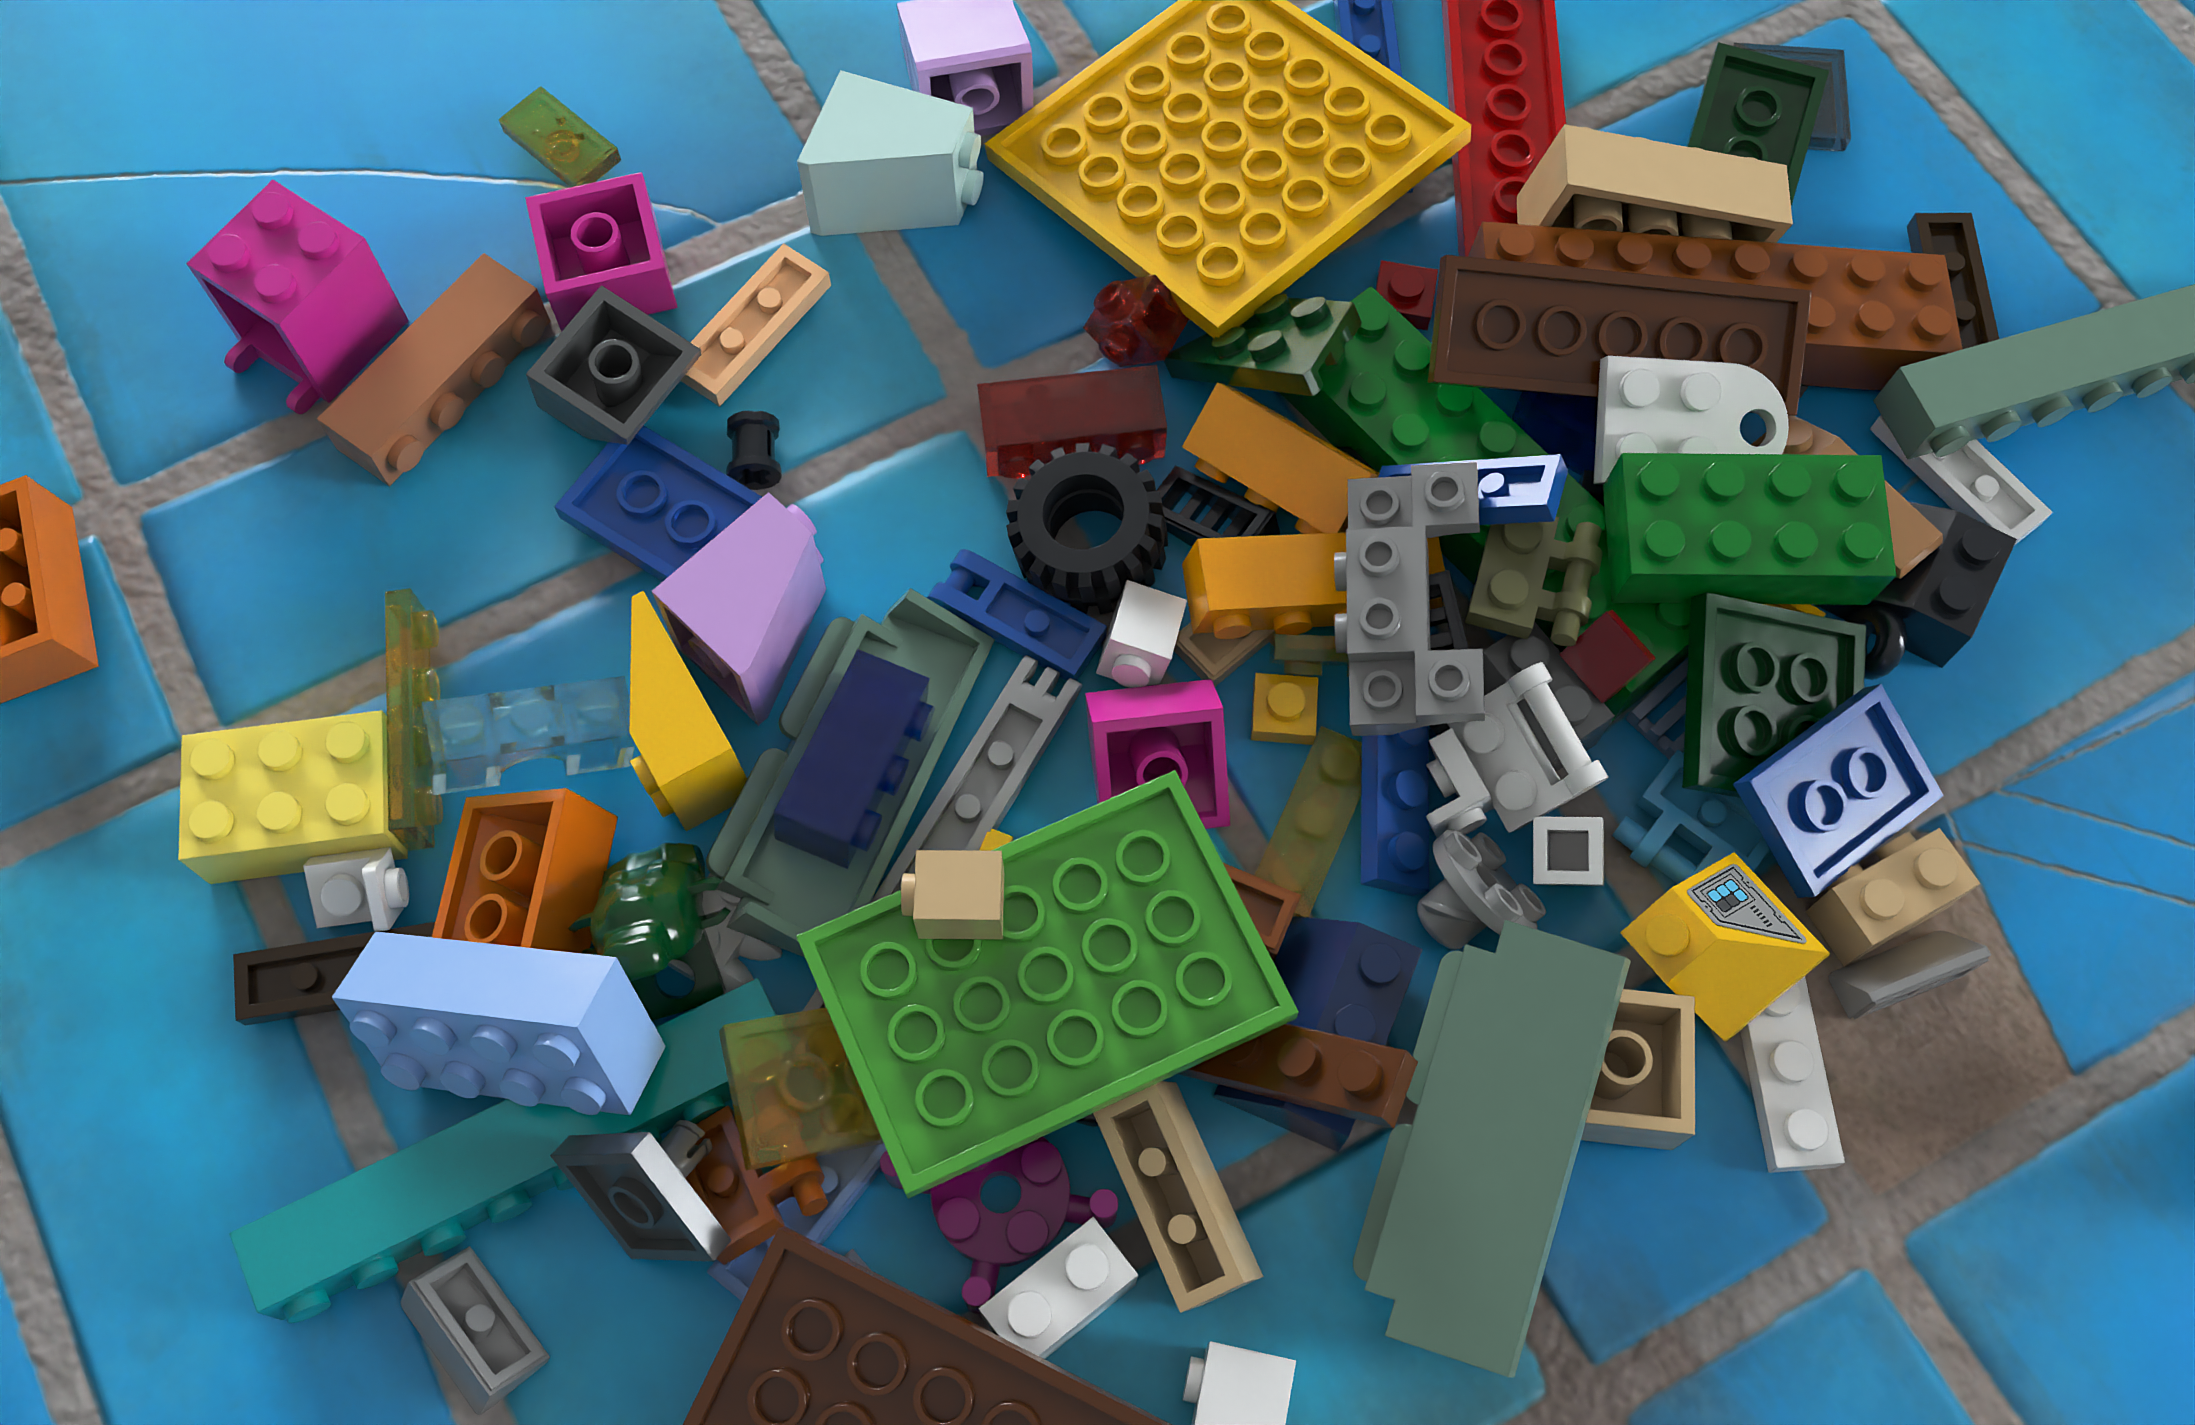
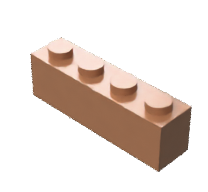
[317,253,551,487]

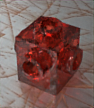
[1083,274,1189,367]

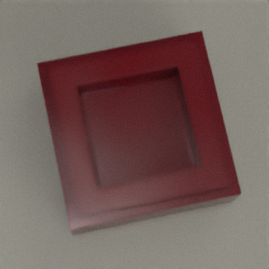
[1559,610,1656,703]

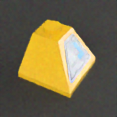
[1620,852,1830,1042]

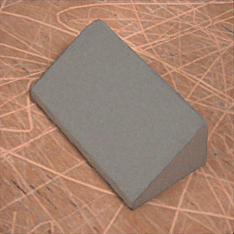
[1828,931,1991,1019]
[401,1246,550,1415]

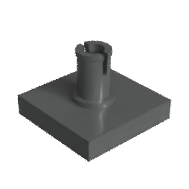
[550,1119,732,1262]

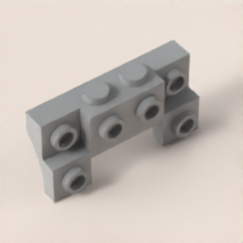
[1334,462,1485,736]

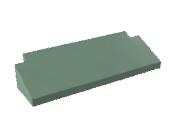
[706,588,995,957]
[1353,920,1631,1377]

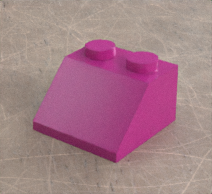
[1085,679,1230,829]

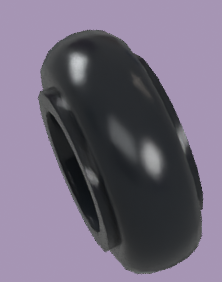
[1844,605,1907,680]

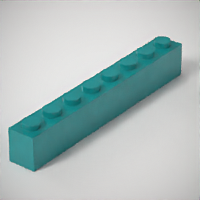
[229,978,795,1323]

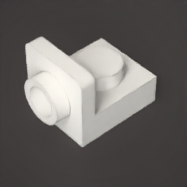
[1426,728,1494,838]
[303,847,409,932]

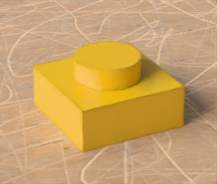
[1250,673,1318,745]

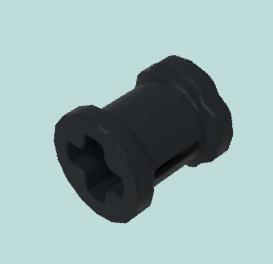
[726,411,782,490]

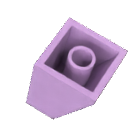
[897,0,1033,136]
[652,492,826,726]

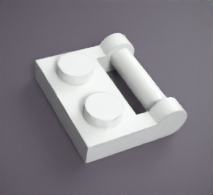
[1447,662,1609,833]

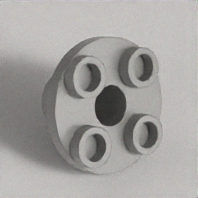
[1417,830,1546,950]

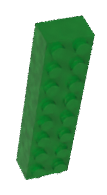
[1279,286,1691,722]

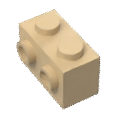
[1805,828,1981,967]

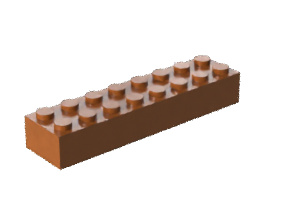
[1468,222,1963,391]

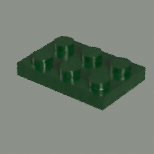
[1686,42,1829,206]

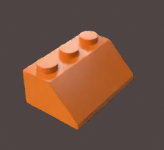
[432,788,618,953]

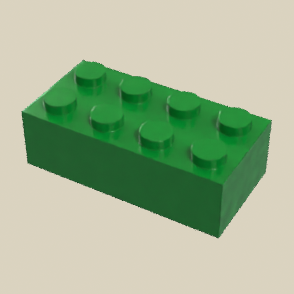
[1603,453,1897,605]

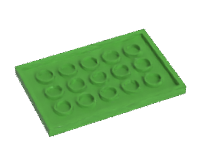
[796,770,1299,1199]

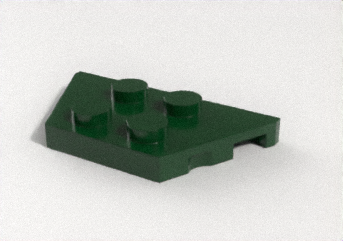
[1162,294,1362,396]

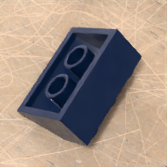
[1213,916,1423,1152]

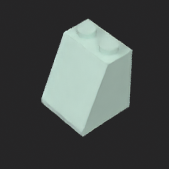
[797,70,983,236]

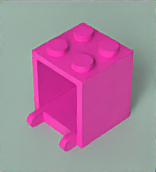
[186,179,409,414]

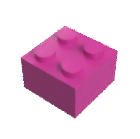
[525,172,678,332]

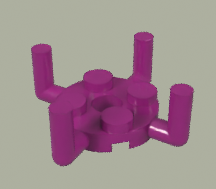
[880,1137,1118,1314]

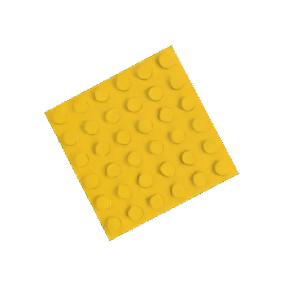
[984,0,1471,338]

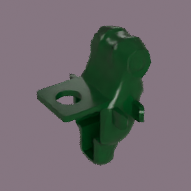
[568,843,731,1021]

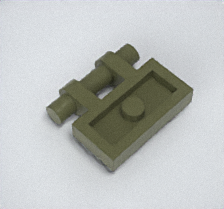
[1464,517,1603,646]

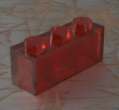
[977,365,1167,479]

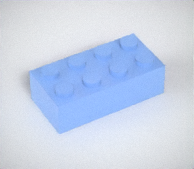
[332,932,666,1115]

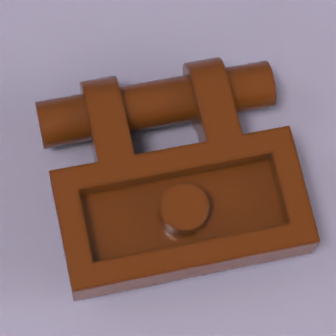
[685,1087,828,1265]

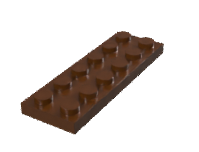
[1428,255,1812,416]

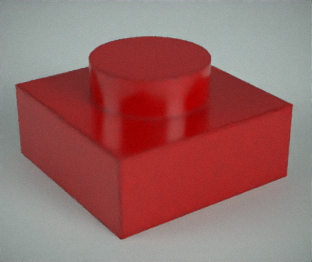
[1375,260,1438,330]

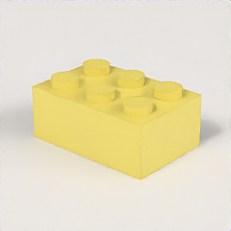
[178,710,408,884]

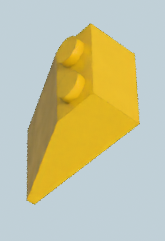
[629,591,747,832]

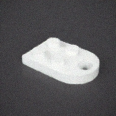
[1594,356,1789,485]

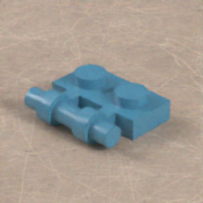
[1612,750,1770,884]

